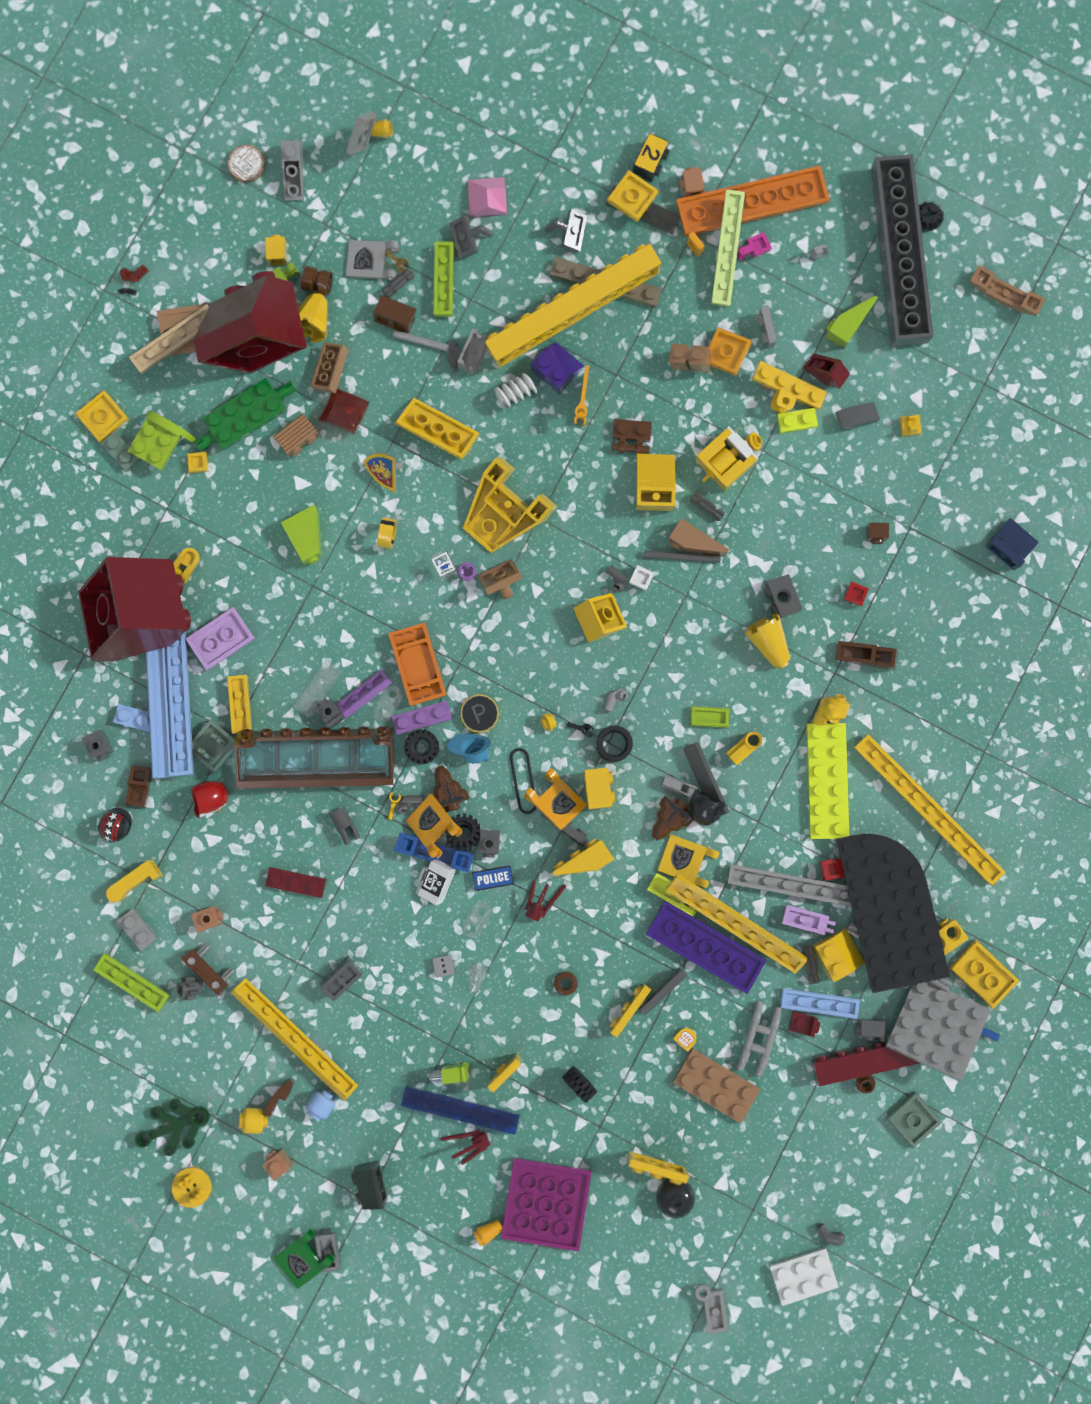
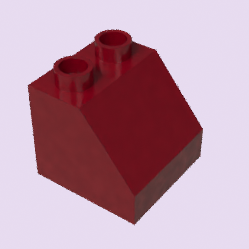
[193,271,307,374]
[78,557,191,661]

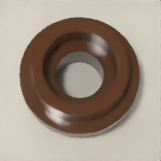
[855,1075,876,1094]

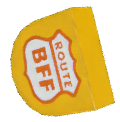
[673,1027,697,1052]

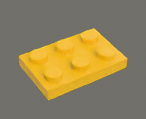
[627,1151,689,1185]

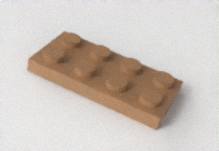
[673,1048,761,1123]

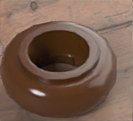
[554,971,578,996]

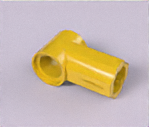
[726,732,763,766]

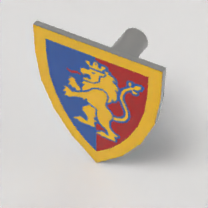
[363,453,403,493]

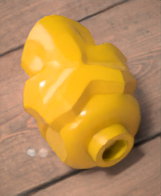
[812,694,850,725]

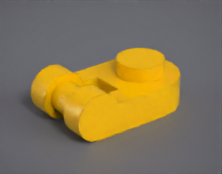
[173,548,200,584]

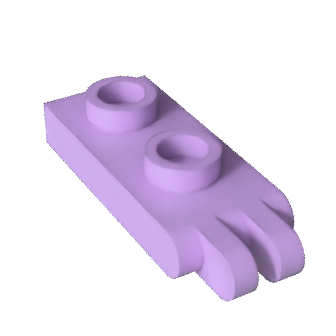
[781,905,836,935]

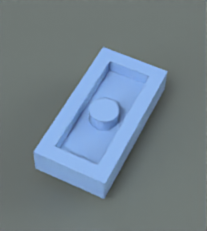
[113,704,150,732]

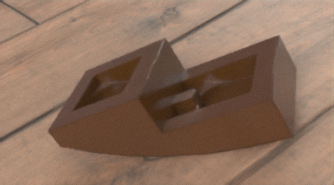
[125,765,151,809]
[263,1078,295,1117]

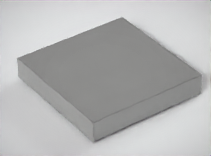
[346,111,377,156]

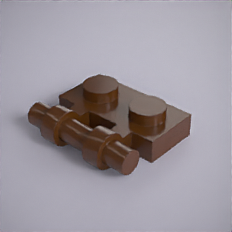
[612,419,652,455]

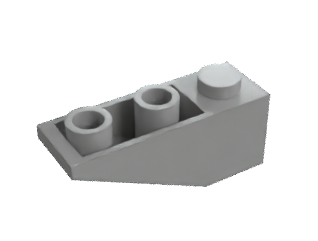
[280,140,304,200]

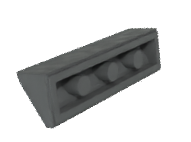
[683,742,729,816]

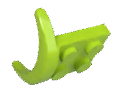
[128,410,196,471]

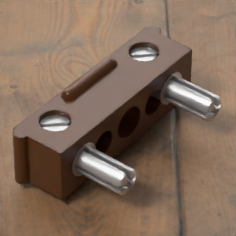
[181,943,234,996]

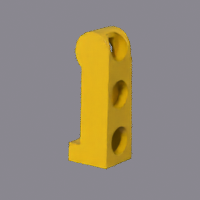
[106,860,163,902]

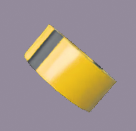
[377,517,397,549]

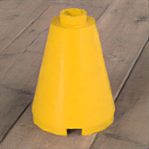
[744,613,791,669]

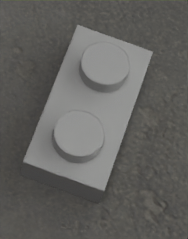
[757,306,777,349]
[117,908,158,951]

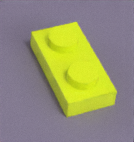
[777,408,818,434]

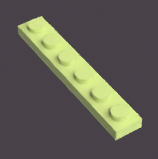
[711,189,745,307]

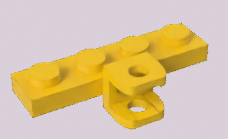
[751,361,827,413]

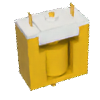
[695,427,759,492]

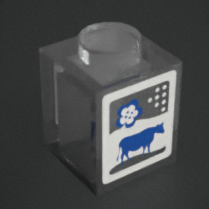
[430,550,458,582]

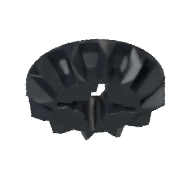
[919,201,944,231]

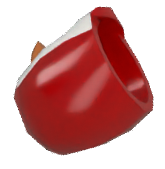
[191,781,229,818]

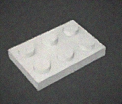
[769,1247,839,1306]

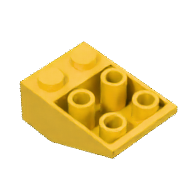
[636,454,676,511]
[552,838,614,876]

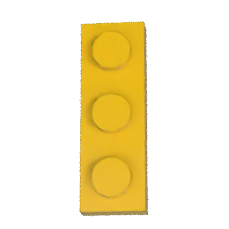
[227,675,252,734]
[609,984,651,1038]

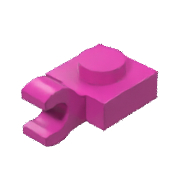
[737,232,772,260]

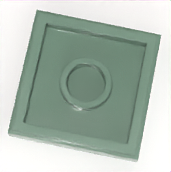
[886,1091,942,1149]

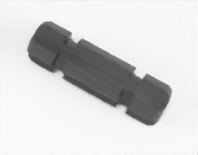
[382,268,414,298]
[691,492,725,521]
[802,945,820,984]

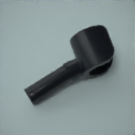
[567,722,595,738]

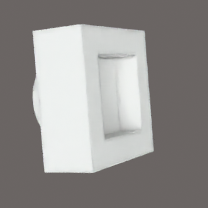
[629,565,654,591]

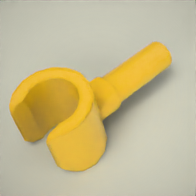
[388,792,401,820]

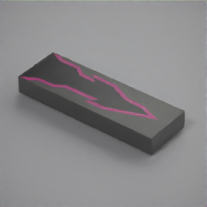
[639,968,687,1015]

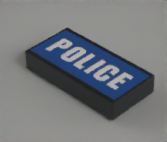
[472,865,514,891]

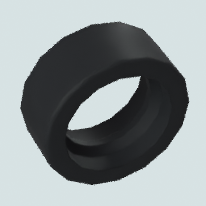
[596,725,633,762]

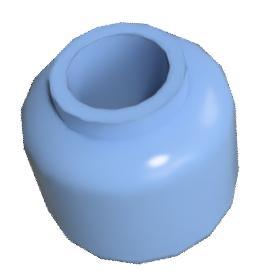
[306,1090,335,1121]

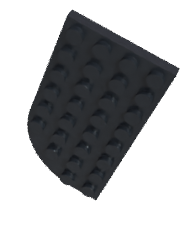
[835,834,950,993]

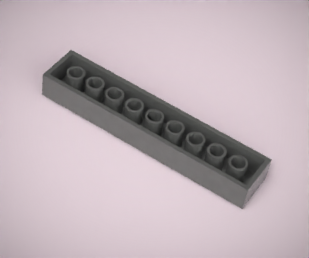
[871,154,933,347]

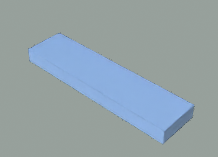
[779,988,860,1019]

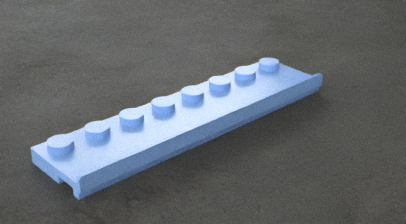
[146,632,194,779]

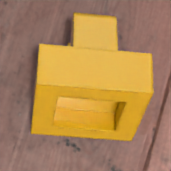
[899,415,922,437]

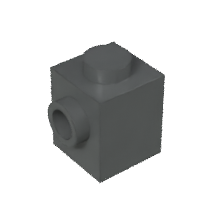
[82,730,114,761]
[479,830,500,858]

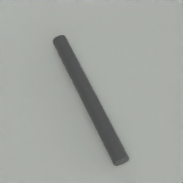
[644,550,721,563]

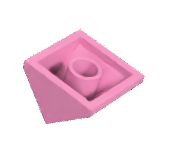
[467,177,507,217]

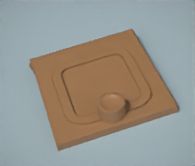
[157,302,209,356]

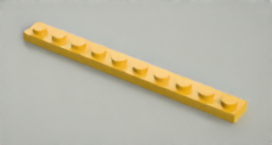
[853,734,1006,886]

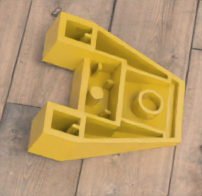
[463,457,558,553]

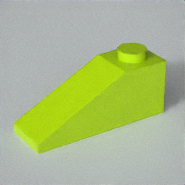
[825,295,878,349]

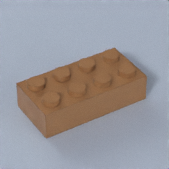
[310,342,349,394]

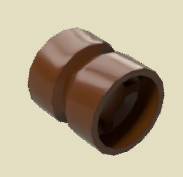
[301,266,333,296]

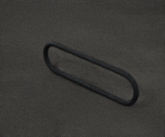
[510,748,537,814]

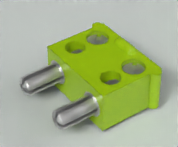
[429,1062,471,1084]

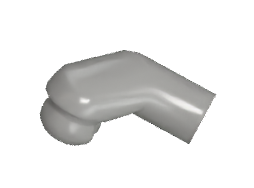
[603,689,628,712]

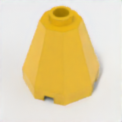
[298,293,328,343]

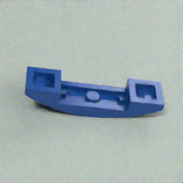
[394,832,474,873]

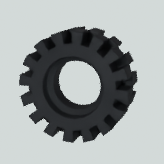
[404,729,439,764]
[445,813,480,852]
[562,1066,597,1103]

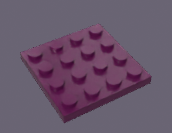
[501,1157,592,1252]

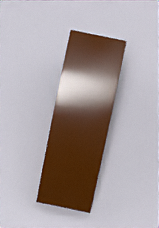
[835,641,898,670]

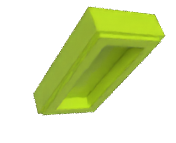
[690,706,730,728]

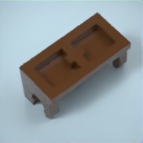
[373,295,416,334]

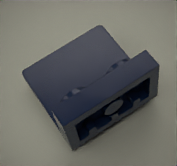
[985,518,1038,571]

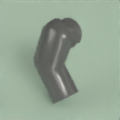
[397,795,424,814]

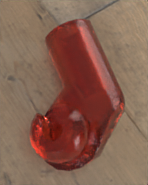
[119,264,149,282]

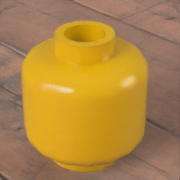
[238,1108,268,1134]

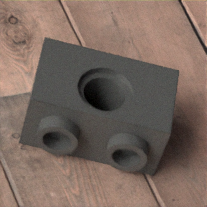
[764,574,803,619]

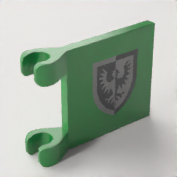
[273,1228,335,1289]

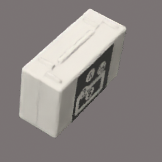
[418,859,456,905]

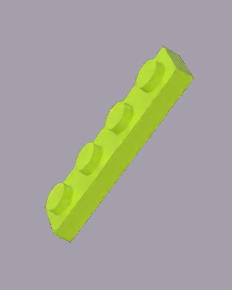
[434,242,454,317]
[93,953,170,1012]

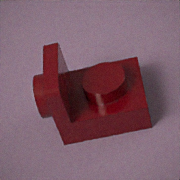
[788,1011,820,1038]

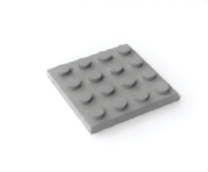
[886,982,991,1082]

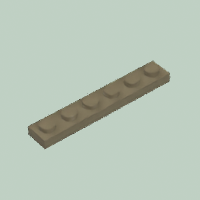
[550,257,662,308]

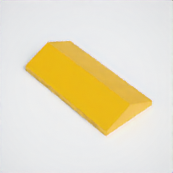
[396,398,479,460]

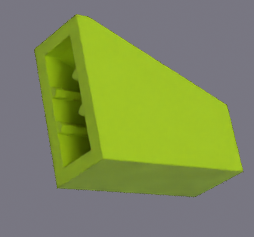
[281,505,322,565]

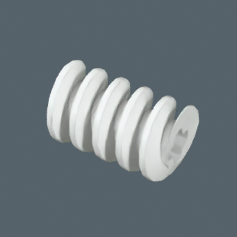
[495,373,537,410]

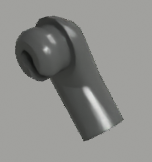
[606,565,626,592]
[816,1223,846,1246]

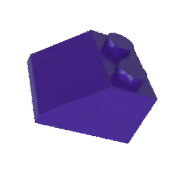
[531,342,584,395]

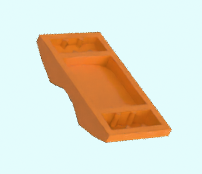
[388,622,447,707]

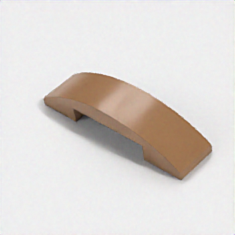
[969,265,1046,316]

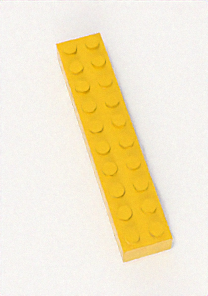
[485,244,662,369]

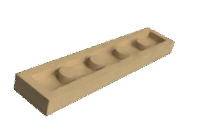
[129,304,209,374]

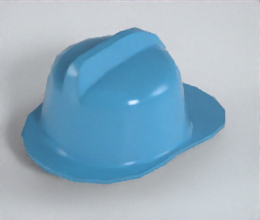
[447,734,491,764]

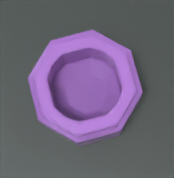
[458,562,476,581]

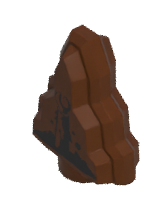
[433,765,470,813]
[652,795,694,841]

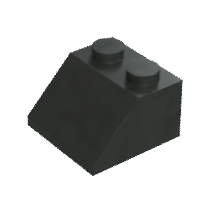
[351,1160,388,1210]

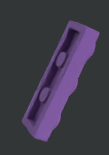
[336,669,392,718]
[392,701,453,735]

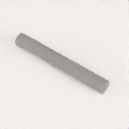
[393,330,449,352]

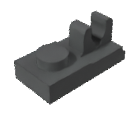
[315,1228,341,1272]

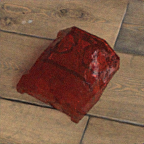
[319,389,369,435]

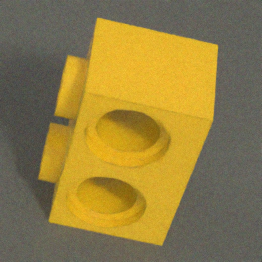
[938,918,969,955]

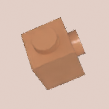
[679,167,705,197]
[191,906,224,933]
[263,1148,294,1181]

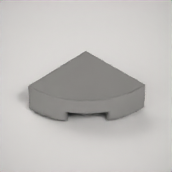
[810,245,830,261]

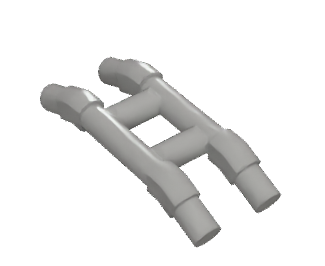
[737,1001,782,1076]

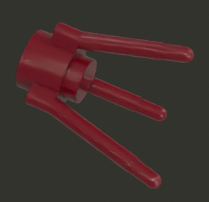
[525,880,566,922]
[440,1129,491,1165]

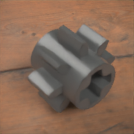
[177,976,201,1001]

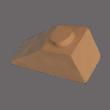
[668,518,729,556]

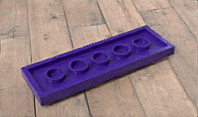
[646,901,767,994]

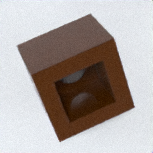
[866,523,889,544]

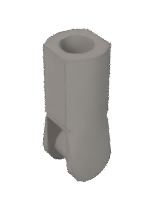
[661,774,698,798]

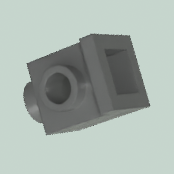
[315,698,345,729]
[854,1018,885,1041]

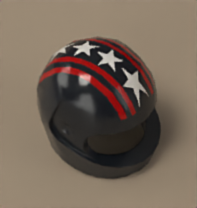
[97,808,132,842]

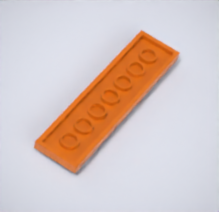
[676,165,830,237]

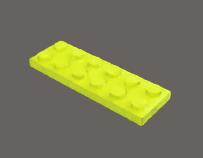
[806,723,849,839]

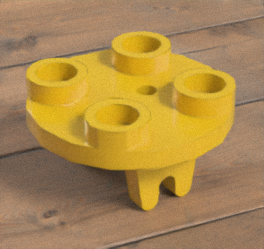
[172,1166,212,1208]

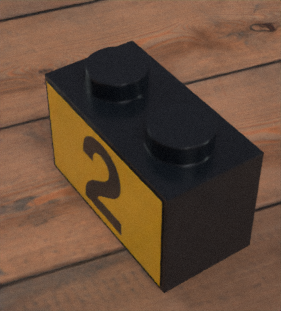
[632,133,670,182]

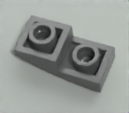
[836,402,880,430]

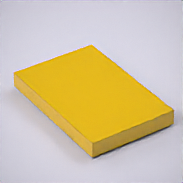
[949,940,1019,1009]

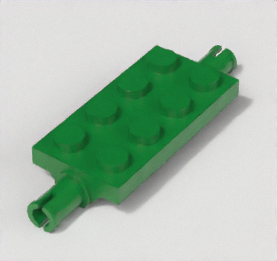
[195,378,297,451]

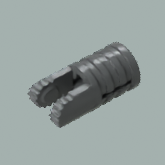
[329,807,360,845]

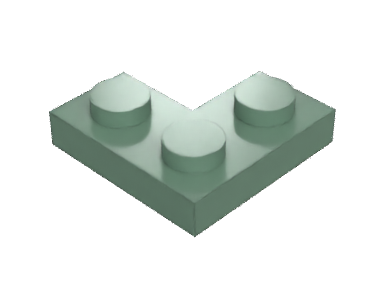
[101,431,142,472]

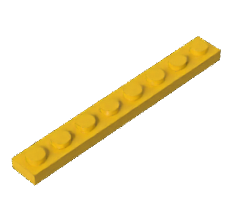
[666,874,807,974]
[231,978,359,1101]

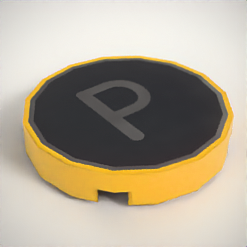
[461,694,499,733]

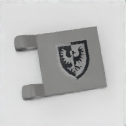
[346,240,400,281]

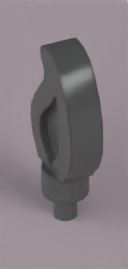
[447,341,461,372]

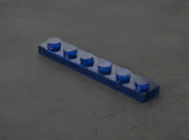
[401,1085,520,1135]

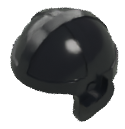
[690,792,725,826]

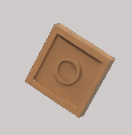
[477,559,523,599]

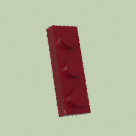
[265,867,327,898]

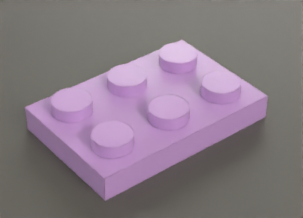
[186,607,255,671]

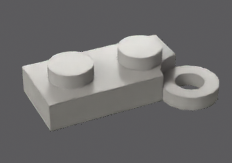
[695,1284,728,1334]

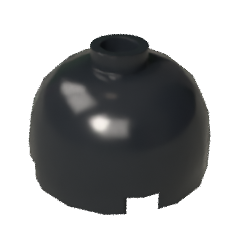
[655,1178,695,1219]

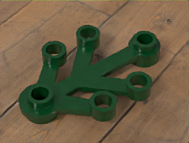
[135,1098,210,1156]

